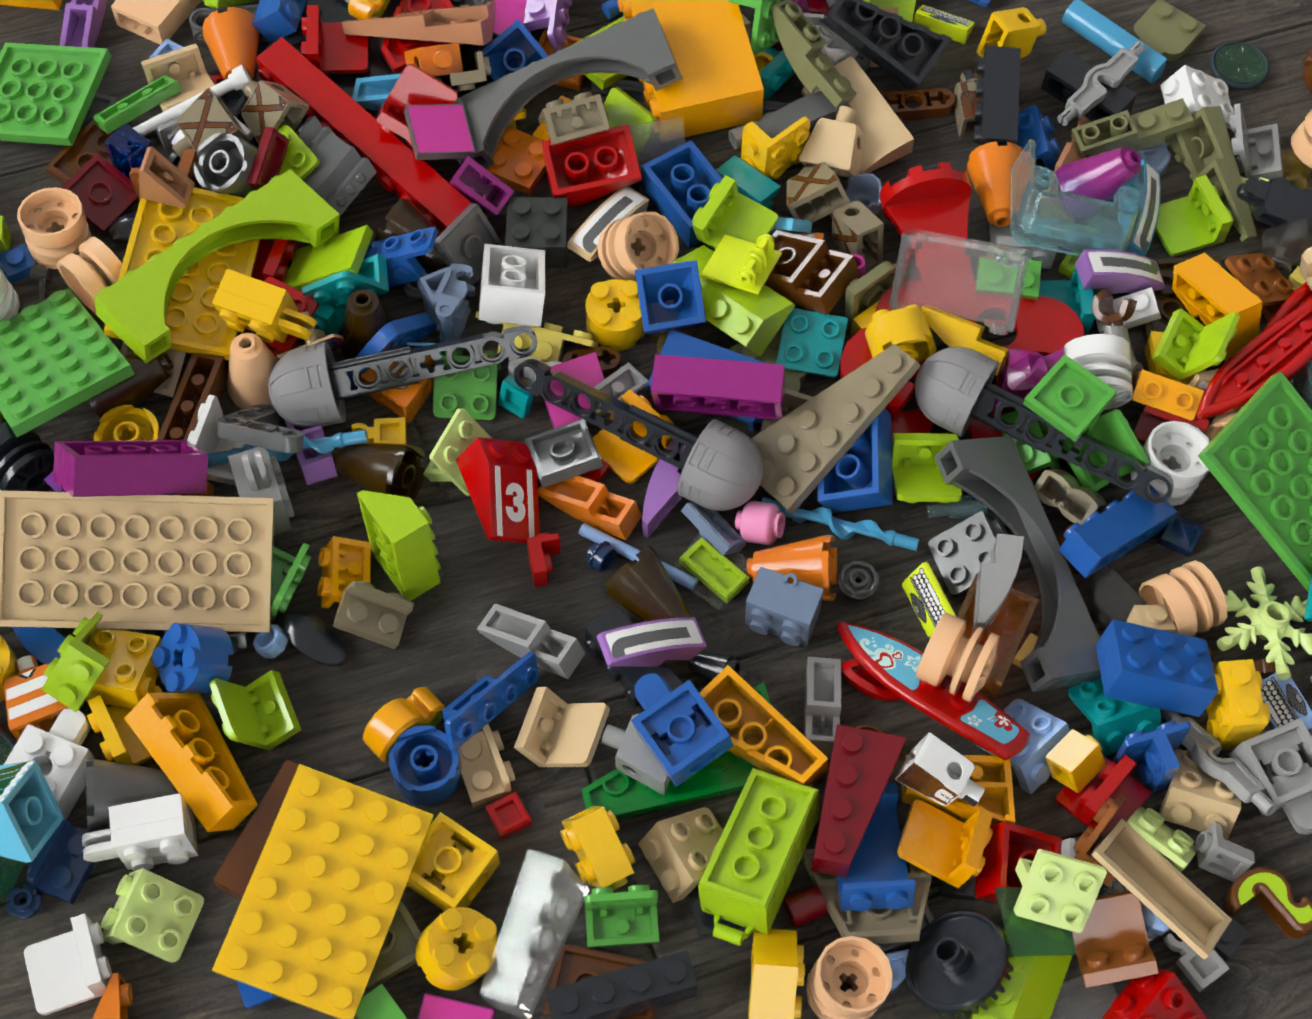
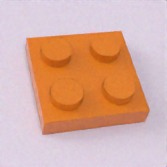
[485,126,546,195]

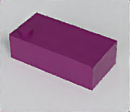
[651,354,786,420]
[53,440,208,497]

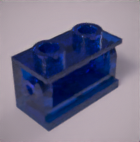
[104,124,153,180]

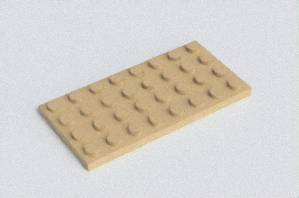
[0,490,275,632]

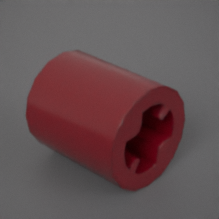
[783,885,828,928]

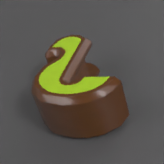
[1223,867,1312,939]

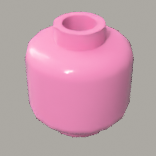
[735,501,785,545]

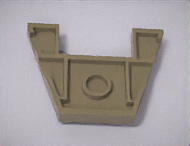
[801,849,933,944]

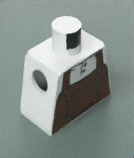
[895,732,985,807]

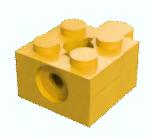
[212,269,317,343]
[407,812,500,911]

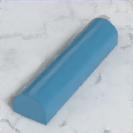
[1062,0,1167,84]

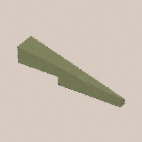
[1165,106,1257,242]

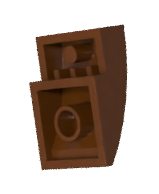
[765,229,860,315]

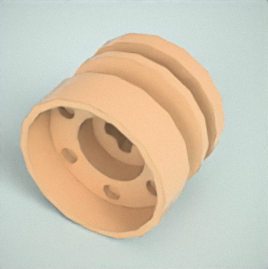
[17,187,92,270]
[598,212,679,281]
[1139,560,1227,637]
[916,612,1000,703]
[805,936,893,1019]

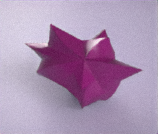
[992,347,1065,410]

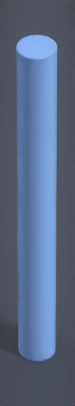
[579,523,698,591]

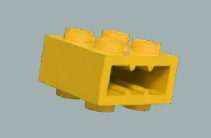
[85,629,162,709]
[1206,659,1270,751]
[560,806,635,890]

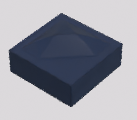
[1159,515,1203,557]

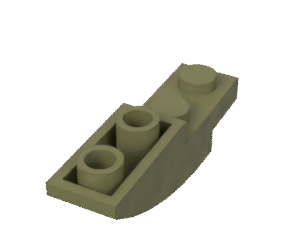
[771,0,857,108]
[1071,98,1194,156]

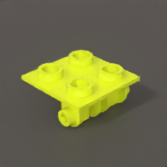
[701,234,782,295]

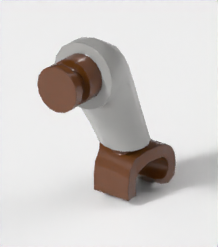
[1092,288,1158,392]

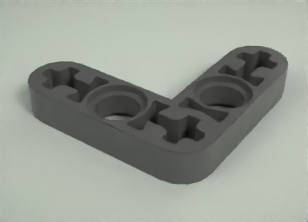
[217,404,304,453]

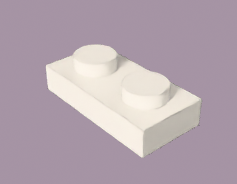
[1096,287,1161,334]

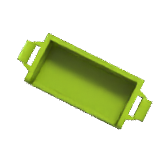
[698,768,819,946]

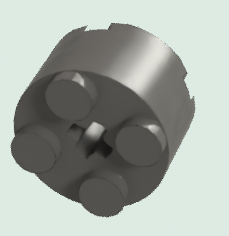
[194,133,258,198]

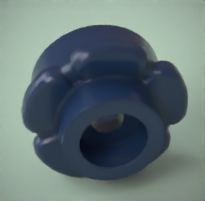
[586,541,616,572]
[6,884,42,919]

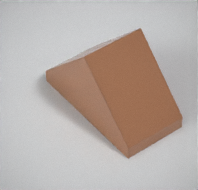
[139,146,195,208]

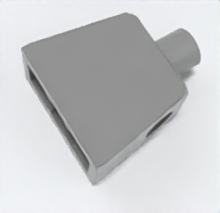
[601,714,670,795]

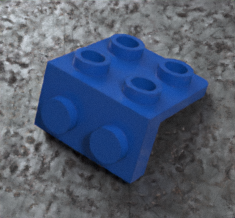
[1017,105,1062,171]

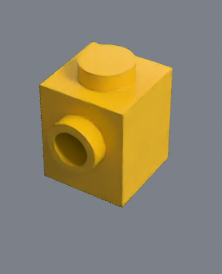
[1045,729,1106,793]

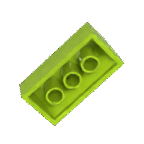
[672,245,795,357]
[357,490,441,602]
[970,905,1075,1019]

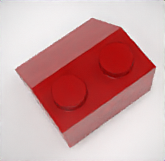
[975,822,1062,906]

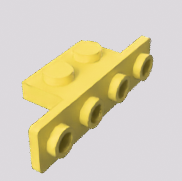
[475,311,598,364]

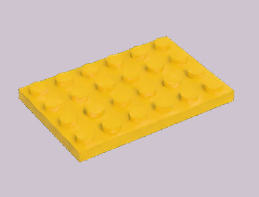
[104,187,261,361]
[212,764,434,1019]

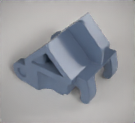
[417,263,476,343]

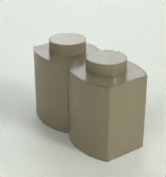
[1034,468,1107,525]

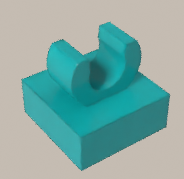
[498,375,534,419]

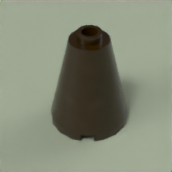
[373,198,448,272]
[341,289,401,359]
[88,351,174,418]
[333,443,426,501]
[602,546,692,622]

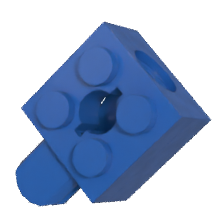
[631,673,733,787]

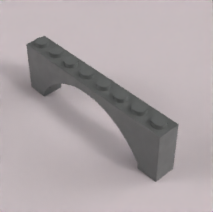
[454,8,683,168]
[935,436,1101,692]

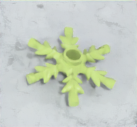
[1217,567,1312,680]

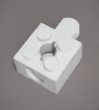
[4,708,95,818]
[82,793,199,871]

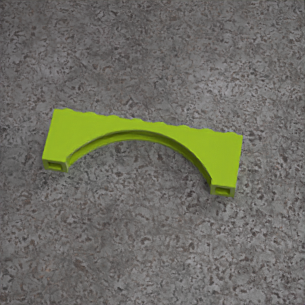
[94,169,340,364]

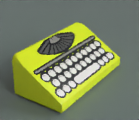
[913,5,975,45]
[902,562,956,638]

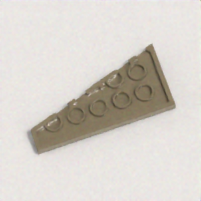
[751,344,921,514]

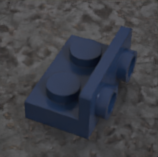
[26,818,96,905]

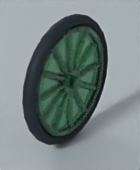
[1210,41,1270,90]

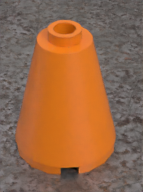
[202,7,260,81]
[967,142,1026,227]
[747,535,838,601]

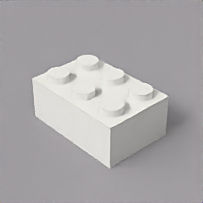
[479,244,545,327]

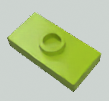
[679,537,750,603]

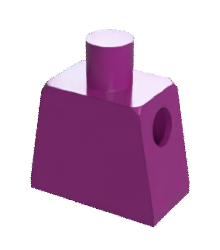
[449,156,514,215]

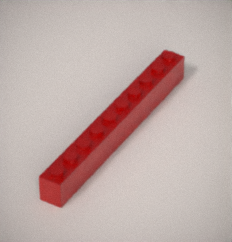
[256,37,487,232]

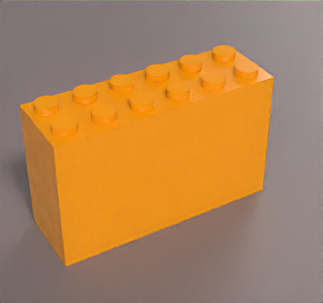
[617,0,764,143]

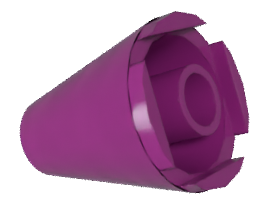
[1054,146,1141,220]

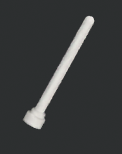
[123,65,252,143]

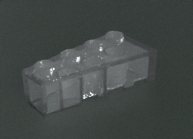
[479,849,589,1019]

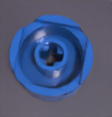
[152,623,233,694]
[389,725,462,805]

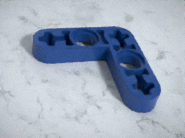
[349,312,437,385]

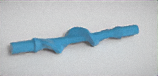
[208,430,368,466]
[761,497,920,551]

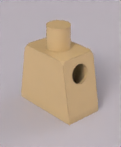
[799,106,865,178]

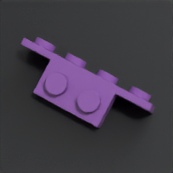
[523,0,572,53]

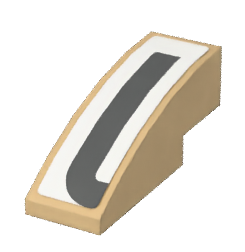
[567,186,649,262]

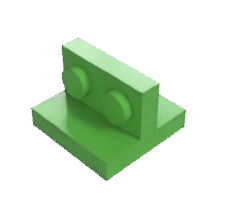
[1023,354,1117,442]

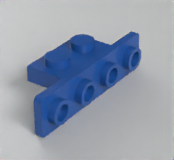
[363,227,438,287]
[442,652,539,751]

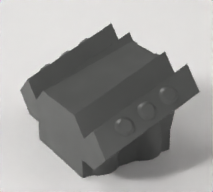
[296,116,377,216]

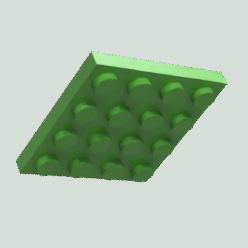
[0,42,112,146]

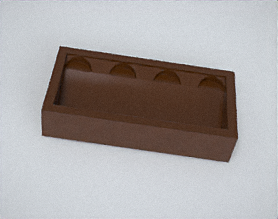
[213,760,299,900]

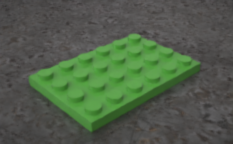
[0,288,135,438]
[1198,372,1312,593]

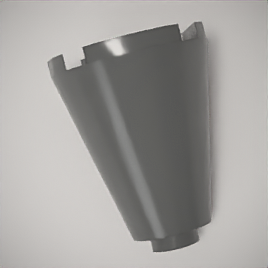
[86,759,179,829]

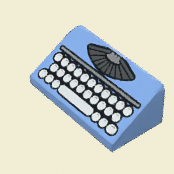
[1261,673,1312,735]

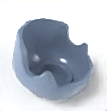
[845,173,883,215]

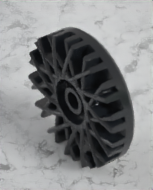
[905,910,1014,1019]

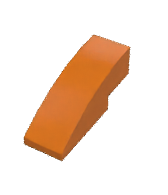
[538,476,642,540]

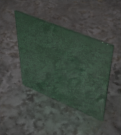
[995,887,1076,957]

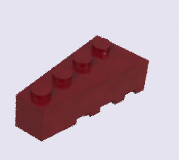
[811,724,907,878]

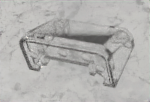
[889,229,1033,335]

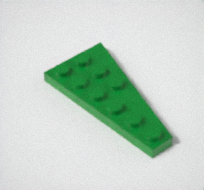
[582,682,771,820]

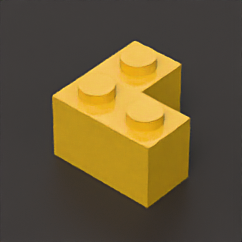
[748,929,805,1019]

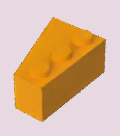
[1172,253,1262,362]
[901,755,1016,826]

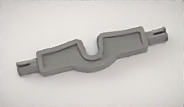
[1057,41,1145,126]
[1160,709,1277,816]

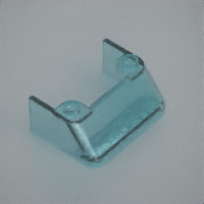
[1010,140,1145,257]

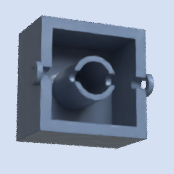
[745,566,824,647]

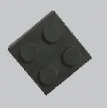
[505,197,568,268]

